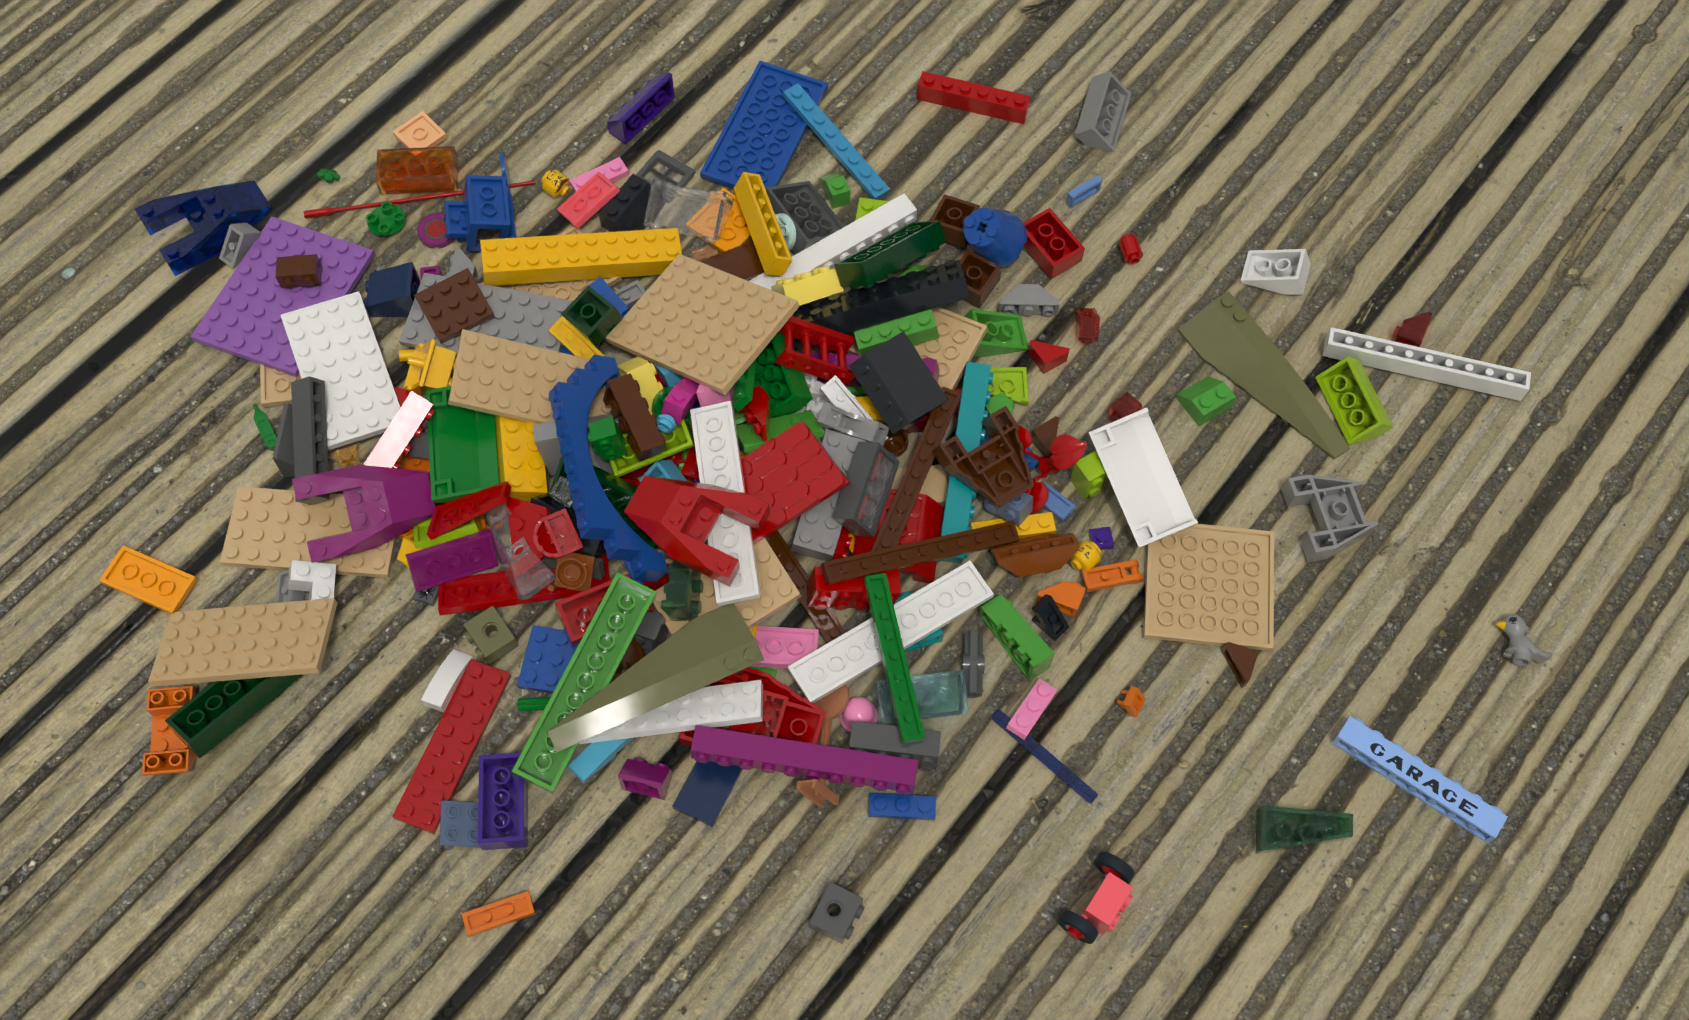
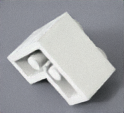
[287,560,336,601]

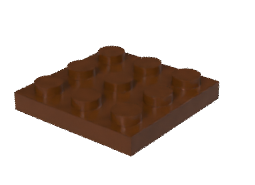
[414,268,495,344]

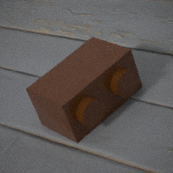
[275,254,322,288]

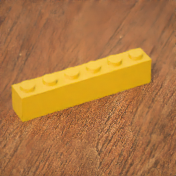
[734,172,793,276]

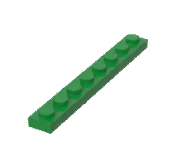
[863,573,925,744]

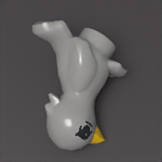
[1495,614,1552,666]

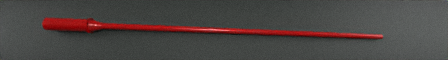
[304,181,535,218]

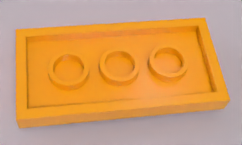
[99,545,198,614]

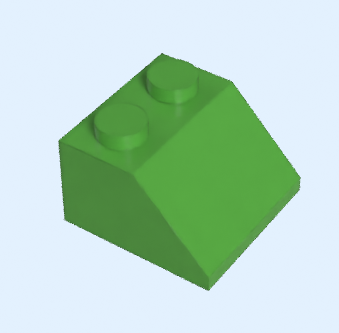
[1175,377,1236,426]

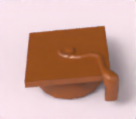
[548,552,595,592]

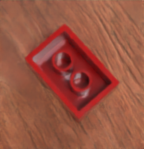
[1024,208,1085,279]

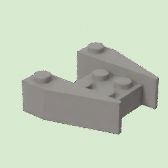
[1281,475,1379,563]

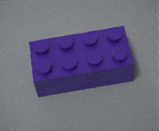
[478,753,528,850]

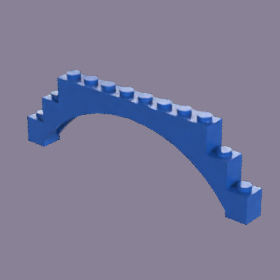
[548,355,668,582]

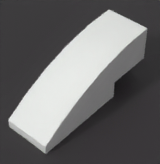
[421,649,474,712]

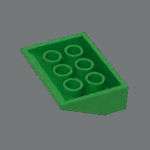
[753,333,813,418]

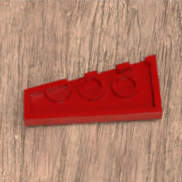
[426,481,512,540]

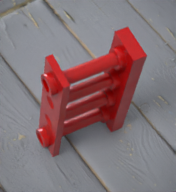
[776,316,855,386]

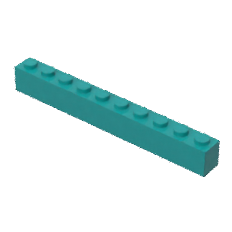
[938,361,994,564]

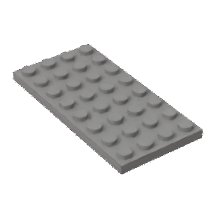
[399,273,573,353]

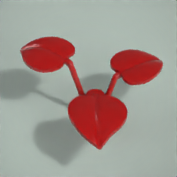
[1017,425,1088,515]

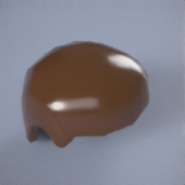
[883,429,909,457]

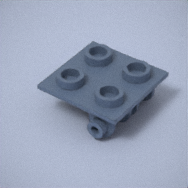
[440,801,480,850]

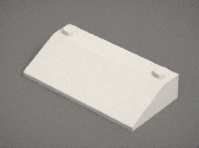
[1089,407,1198,548]

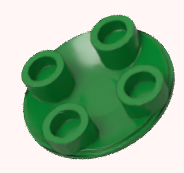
[366,202,406,236]

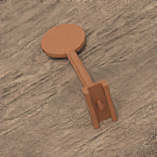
[796,684,850,807]

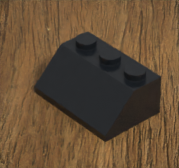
[599,174,666,232]

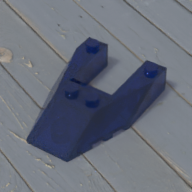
[135,180,272,276]

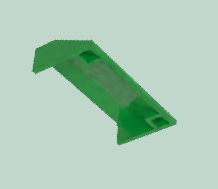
[426,386,500,503]

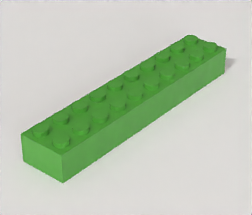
[512,572,656,794]

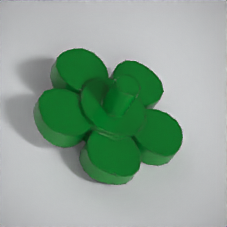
[317,169,340,182]

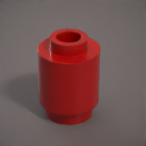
[1119,234,1143,264]

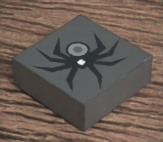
[413,585,439,606]

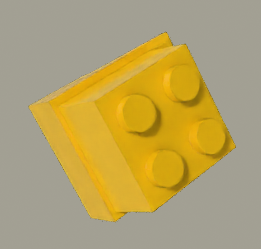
[403,339,457,396]

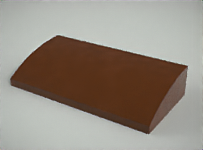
[700,241,764,281]

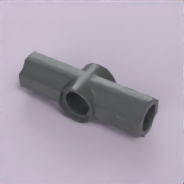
[962,631,985,698]

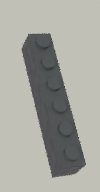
[291,376,330,505]

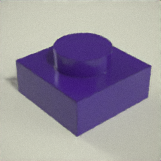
[1089,526,1114,550]

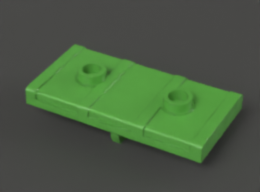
[736,410,824,455]

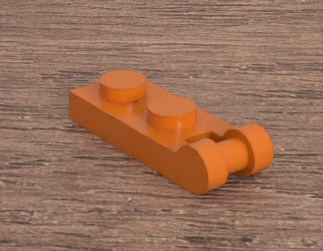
[1081,560,1144,592]

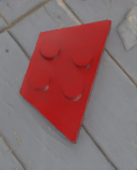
[506,497,551,578]

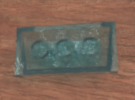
[876,670,969,725]

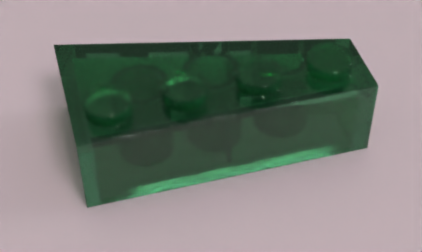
[660,541,707,621]
[1256,806,1353,854]

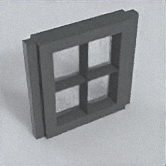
[636,150,696,204]

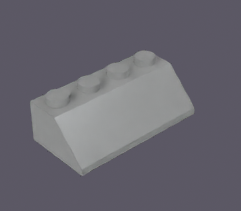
[1075,71,1131,152]

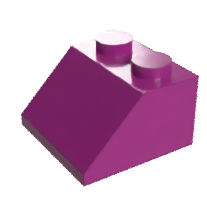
[618,758,672,800]

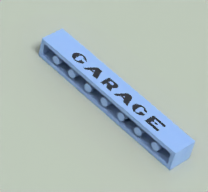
[1332,716,1508,844]

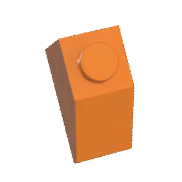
[1035,581,1086,618]

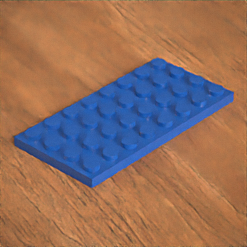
[700,61,828,189]

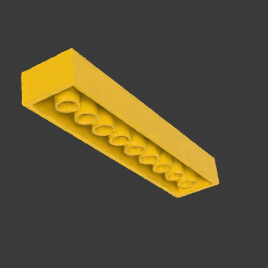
[480,228,682,286]

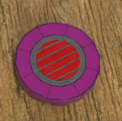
[417,213,455,249]

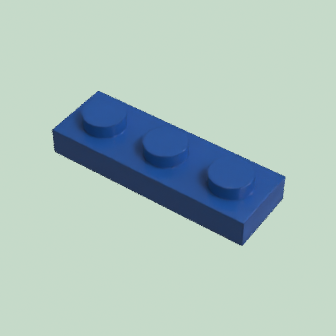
[868,793,936,820]

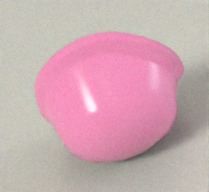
[840,697,878,732]

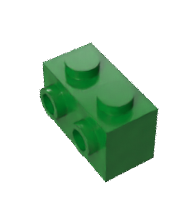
[587,417,628,461]

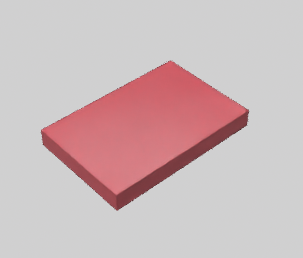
[556,172,620,229]

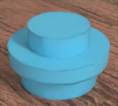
[656,414,676,433]

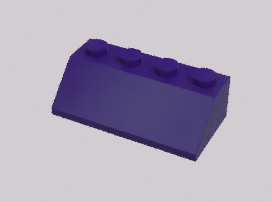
[607,73,675,145]

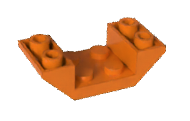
[142,686,197,776]

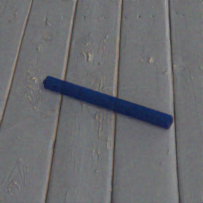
[992,710,1098,804]

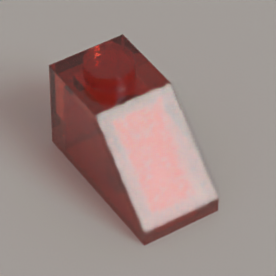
[1075,308,1100,344]
[1392,312,1433,347]

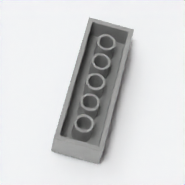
[791,429,866,561]

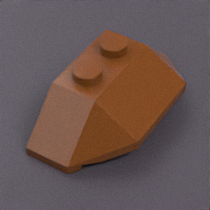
[992,533,1080,577]

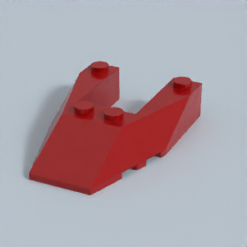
[624,476,770,587]
[679,667,826,747]

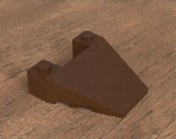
[932,406,1034,508]

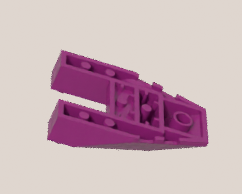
[292,464,436,563]

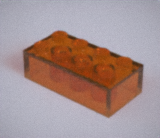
[376,146,458,195]

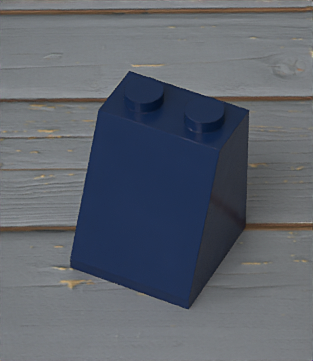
[363,262,421,317]

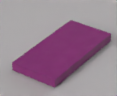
[406,529,499,592]

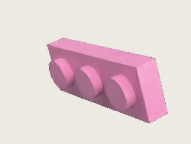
[569,157,629,192]
[1006,678,1058,740]

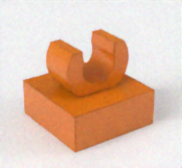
[1117,686,1146,717]

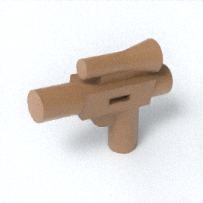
[689,244,718,262]

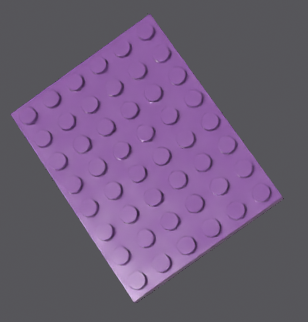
[190,216,375,378]

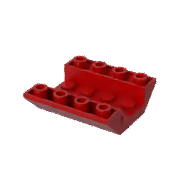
[853,489,944,583]

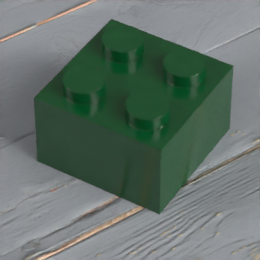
[561,285,623,347]

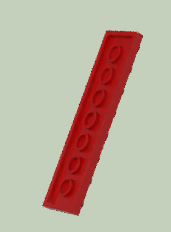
[438,556,611,616]
[392,659,512,835]

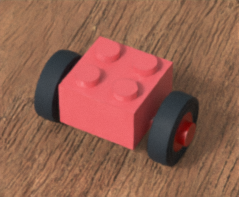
[1058,851,1135,944]

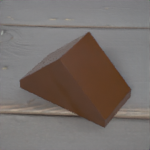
[1031,416,1059,458]
[1221,642,1258,688]

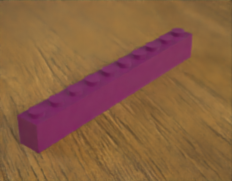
[691,725,918,794]

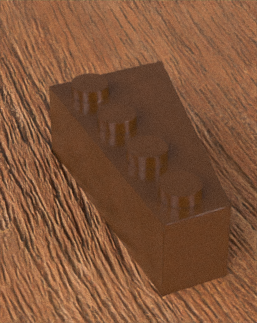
[603,373,666,461]

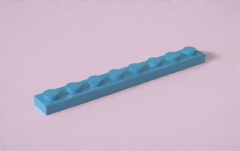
[783,83,890,200]

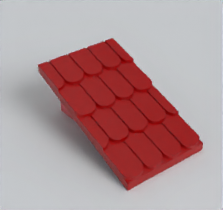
[741,421,851,545]

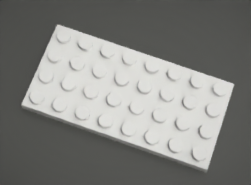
[281,291,401,450]

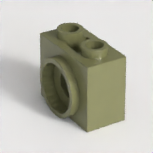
[463,606,518,665]

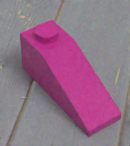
[662,377,700,425]

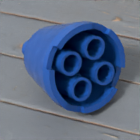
[964,208,1027,268]

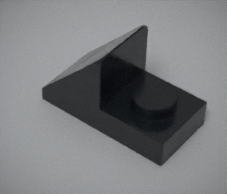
[1032,594,1069,641]

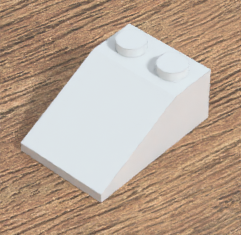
[1240,249,1311,295]

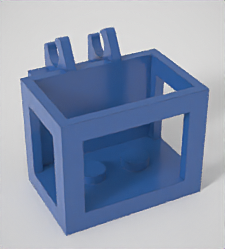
[444,175,511,251]

